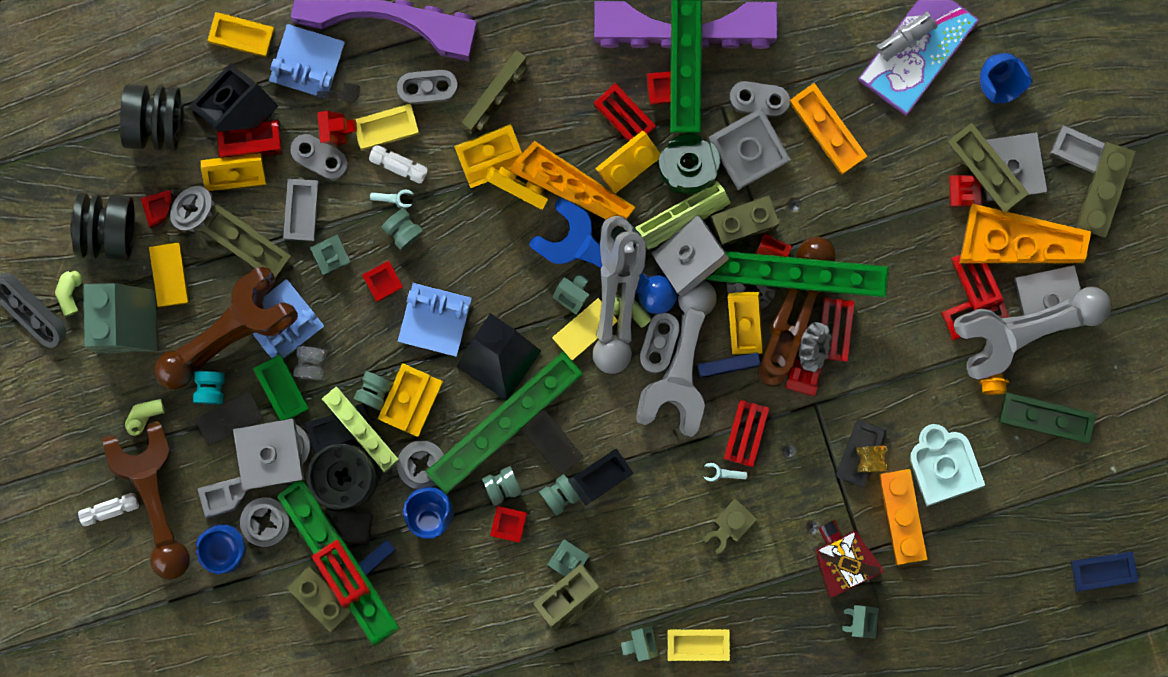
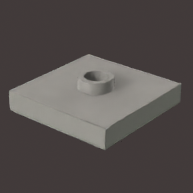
[708,107,791,190]
[984,132,1047,202]
[651,215,729,298]
[1014,265,1086,333]
[233,419,305,490]

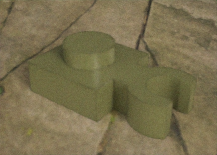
[703,499,757,554]

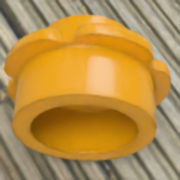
[979,373,1010,395]

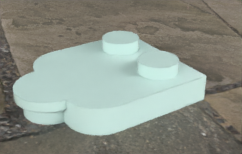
[910,424,985,507]

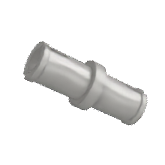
[876,11,937,62]

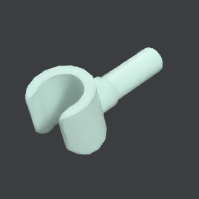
[370,189,413,209]
[704,463,747,482]

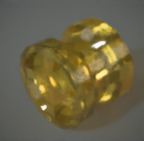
[856,446,888,473]

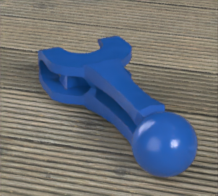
[529,197,677,315]

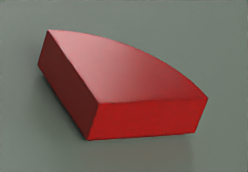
[141,190,173,228]

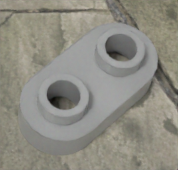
[397,70,458,105]
[729,81,790,118]
[290,134,348,181]
[640,313,679,373]

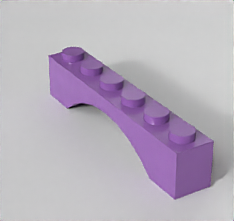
[291,0,477,62]
[594,1,777,49]

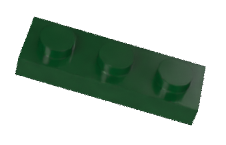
[998,392,1096,444]

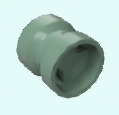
[381,208,424,251]
[353,371,393,411]
[482,466,522,506]
[539,474,580,516]

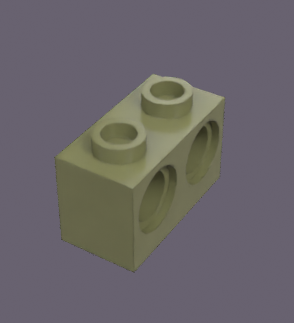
[710,195,779,248]
[533,564,608,634]
[287,566,352,633]

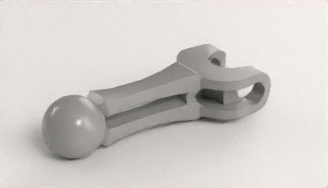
[593,216,646,374]
[636,280,717,437]
[954,287,1111,379]

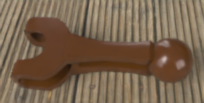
[758,237,836,387]
[154,267,298,390]
[102,421,190,579]

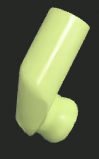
[55,271,82,317]
[613,295,652,328]
[125,399,165,436]

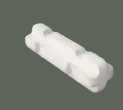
[369,145,428,184]
[78,493,139,526]

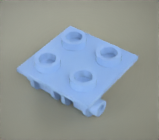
[269,24,345,99]
[253,279,324,359]
[398,283,472,357]

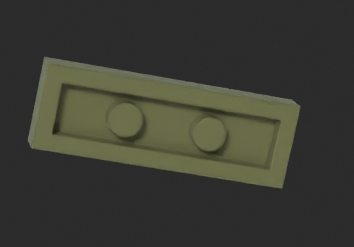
[461,50,527,134]
[948,123,1029,214]
[1076,142,1136,238]
[199,204,292,281]

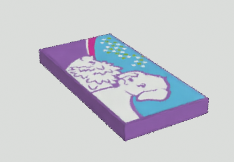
[858,0,979,116]

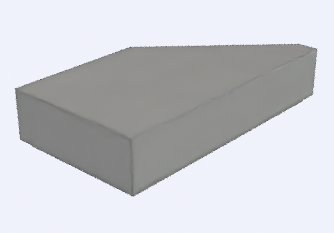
[198,477,248,519]

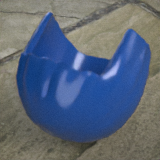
[980,53,1033,104]
[402,487,454,539]
[195,524,247,574]

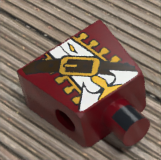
[814,520,884,598]

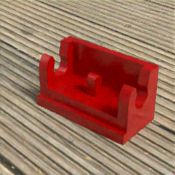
[217,120,283,158]

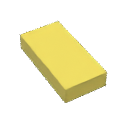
[354,104,419,151]
[552,298,618,361]
[667,630,730,661]

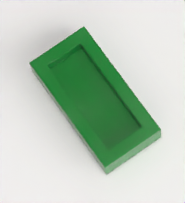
[253,354,309,421]

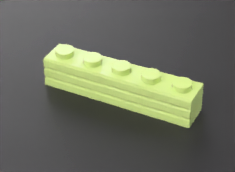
[635,181,730,250]
[322,386,400,472]

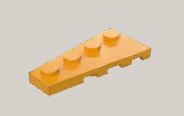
[509,141,635,227]
[959,204,1091,263]

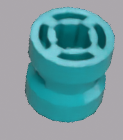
[193,371,225,405]

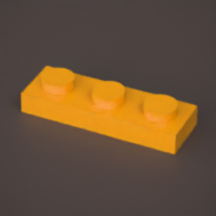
[789,83,867,175]
[879,469,927,565]

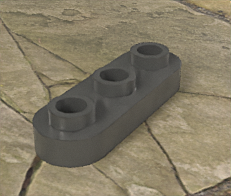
[0,273,66,348]

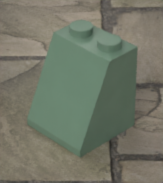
[83,283,158,353]

